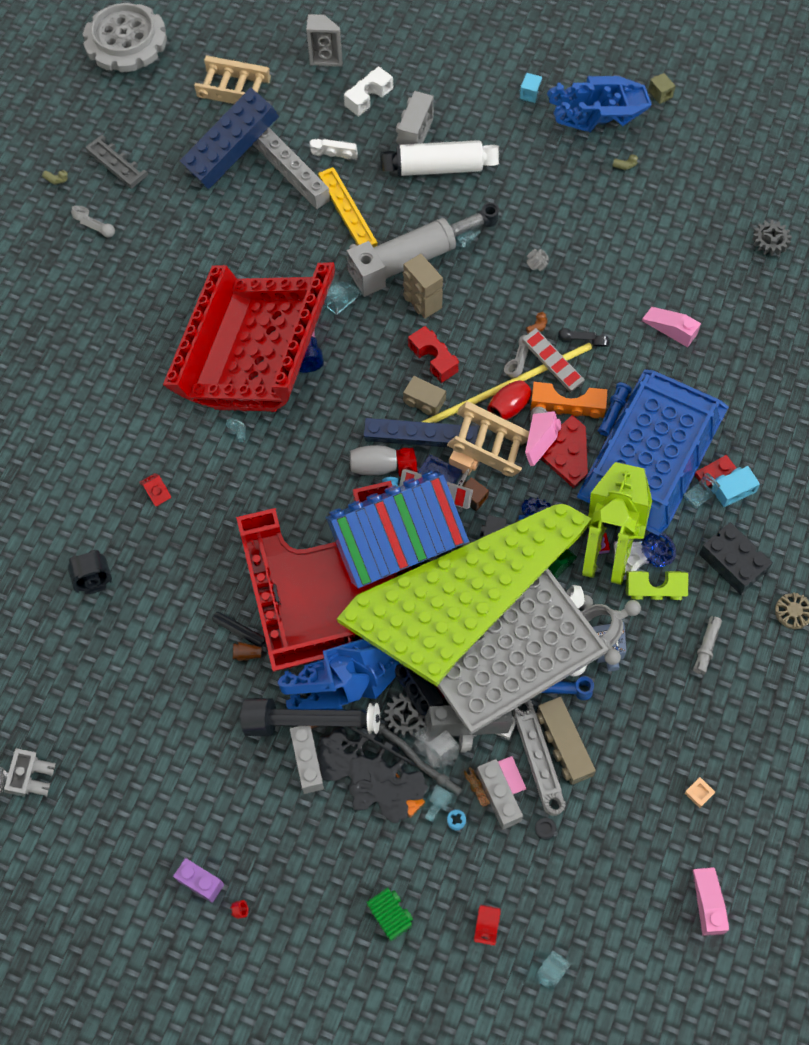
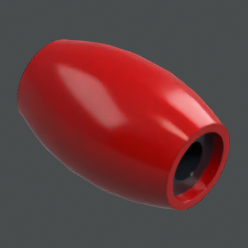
[487,380,532,420]

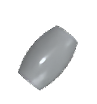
[350,445,397,476]

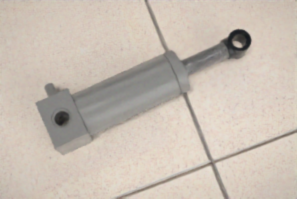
[347,202,499,297]

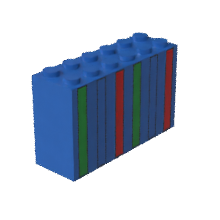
[326,470,469,588]

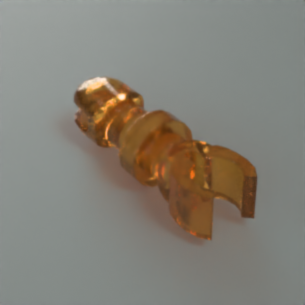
[464,768,490,807]

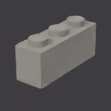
[290,726,324,794]
[476,759,523,830]

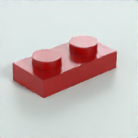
[695,455,736,490]

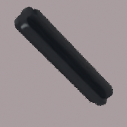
[212,612,265,647]

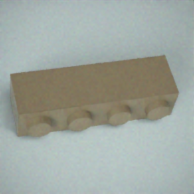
[536,697,596,785]

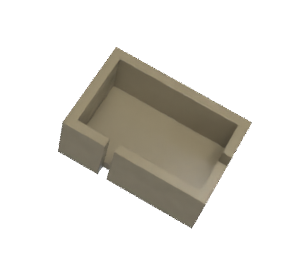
[403,253,443,319]

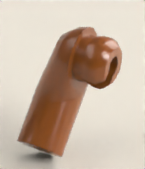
[526,312,547,334]

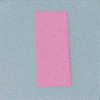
[498,756,526,794]

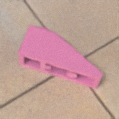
[642,307,701,347]
[525,411,561,466]
[693,868,729,935]

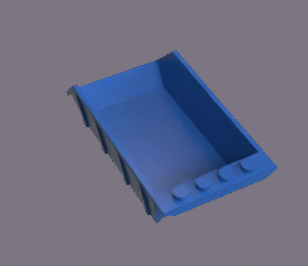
[577,369,728,536]

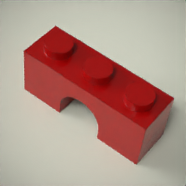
[408,326,459,383]

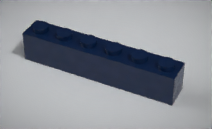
[364,418,478,448]

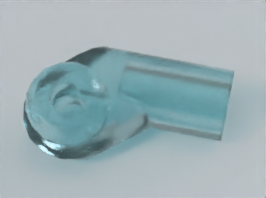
[226,418,246,443]

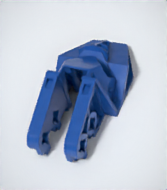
[547,76,652,132]
[278,639,401,710]

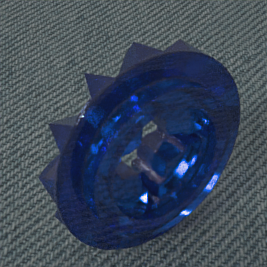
[521,497,551,517]

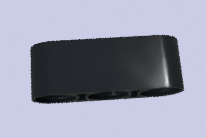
[395,664,444,716]

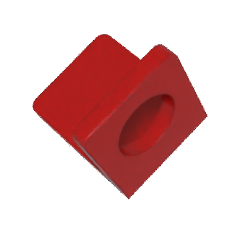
[139,473,171,506]
[474,905,501,946]

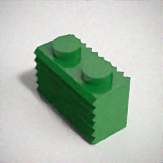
[366,888,413,942]

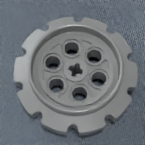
[83,3,167,72]

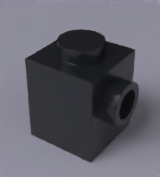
[480,515,507,537]

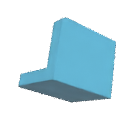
[520,73,542,103]

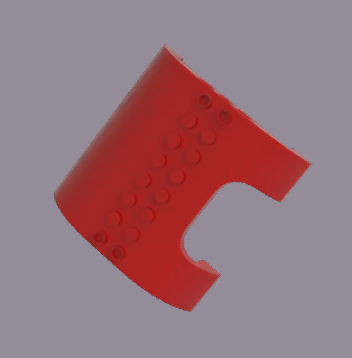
[236,481,412,672]

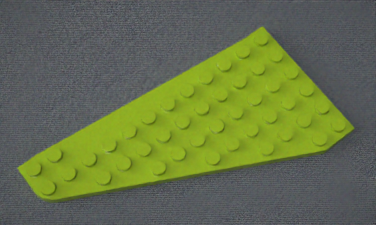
[337,504,591,686]

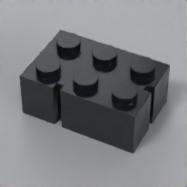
[699,522,773,595]

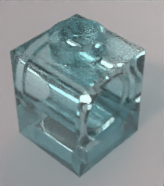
[536,950,571,988]

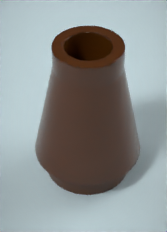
[233,642,261,661]

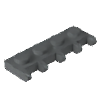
[85,135,148,189]

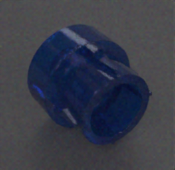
[299,336,324,373]

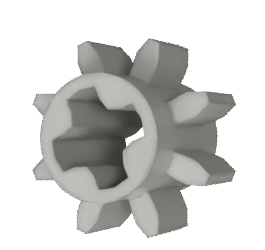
[527,249,549,271]

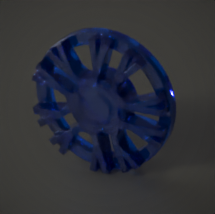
[641,532,676,567]

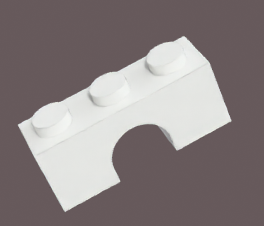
[344,67,393,116]

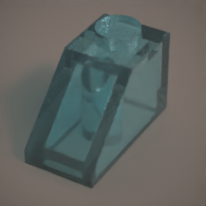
[324,281,362,315]

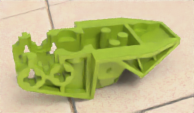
[582,462,652,585]

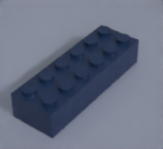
[180,87,279,190]

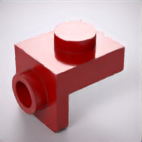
[396,448,418,478]

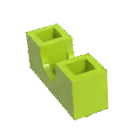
[626,571,688,600]

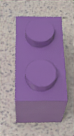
[173,858,224,903]

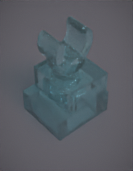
[425,785,454,822]

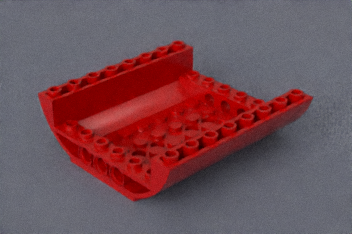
[163,262,335,412]

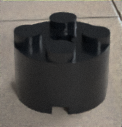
[68,550,112,594]

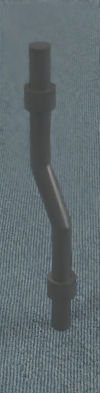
[373,722,462,796]

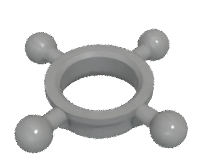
[580,595,641,665]

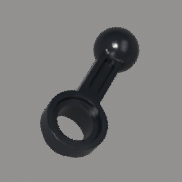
[558,328,610,347]

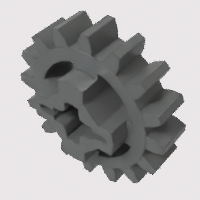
[752,220,792,256]
[384,693,426,738]

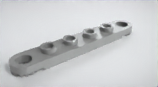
[512,700,565,816]

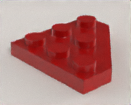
[540,415,588,488]

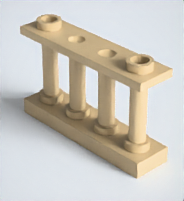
[194,56,270,104]
[447,401,529,477]

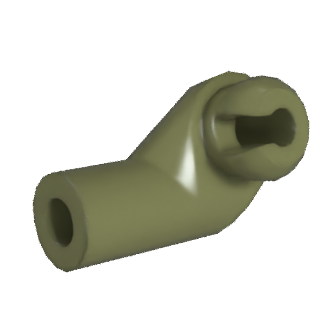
[612,154,638,170]
[42,170,68,184]

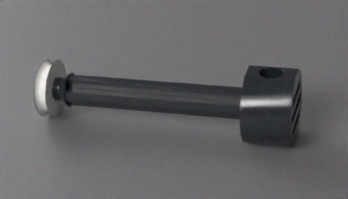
[241,698,380,736]

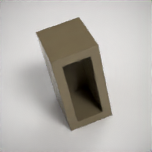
[403,376,446,416]

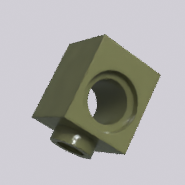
[648,73,675,104]

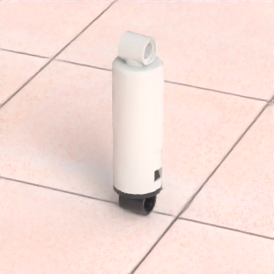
[380,140,499,176]

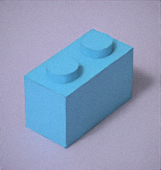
[712,466,760,507]

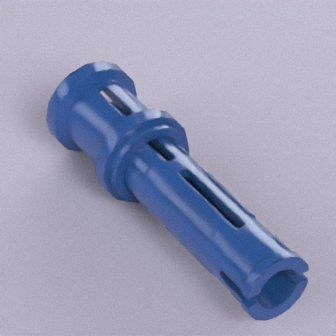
[598,382,632,436]

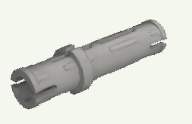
[693,616,722,675]

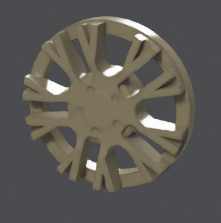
[775,593,809,629]

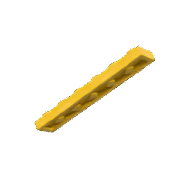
[318,167,377,248]

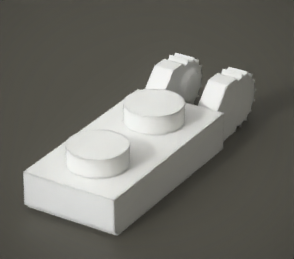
[309,139,358,159]

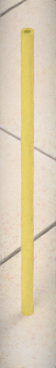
[422,343,592,423]

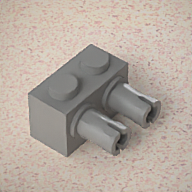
[4,748,56,797]

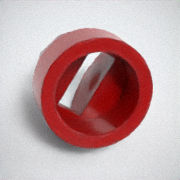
[230,900,249,919]

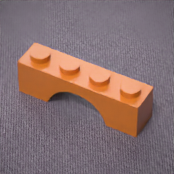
[530,382,608,418]

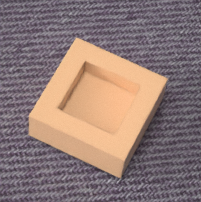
[685,777,715,808]

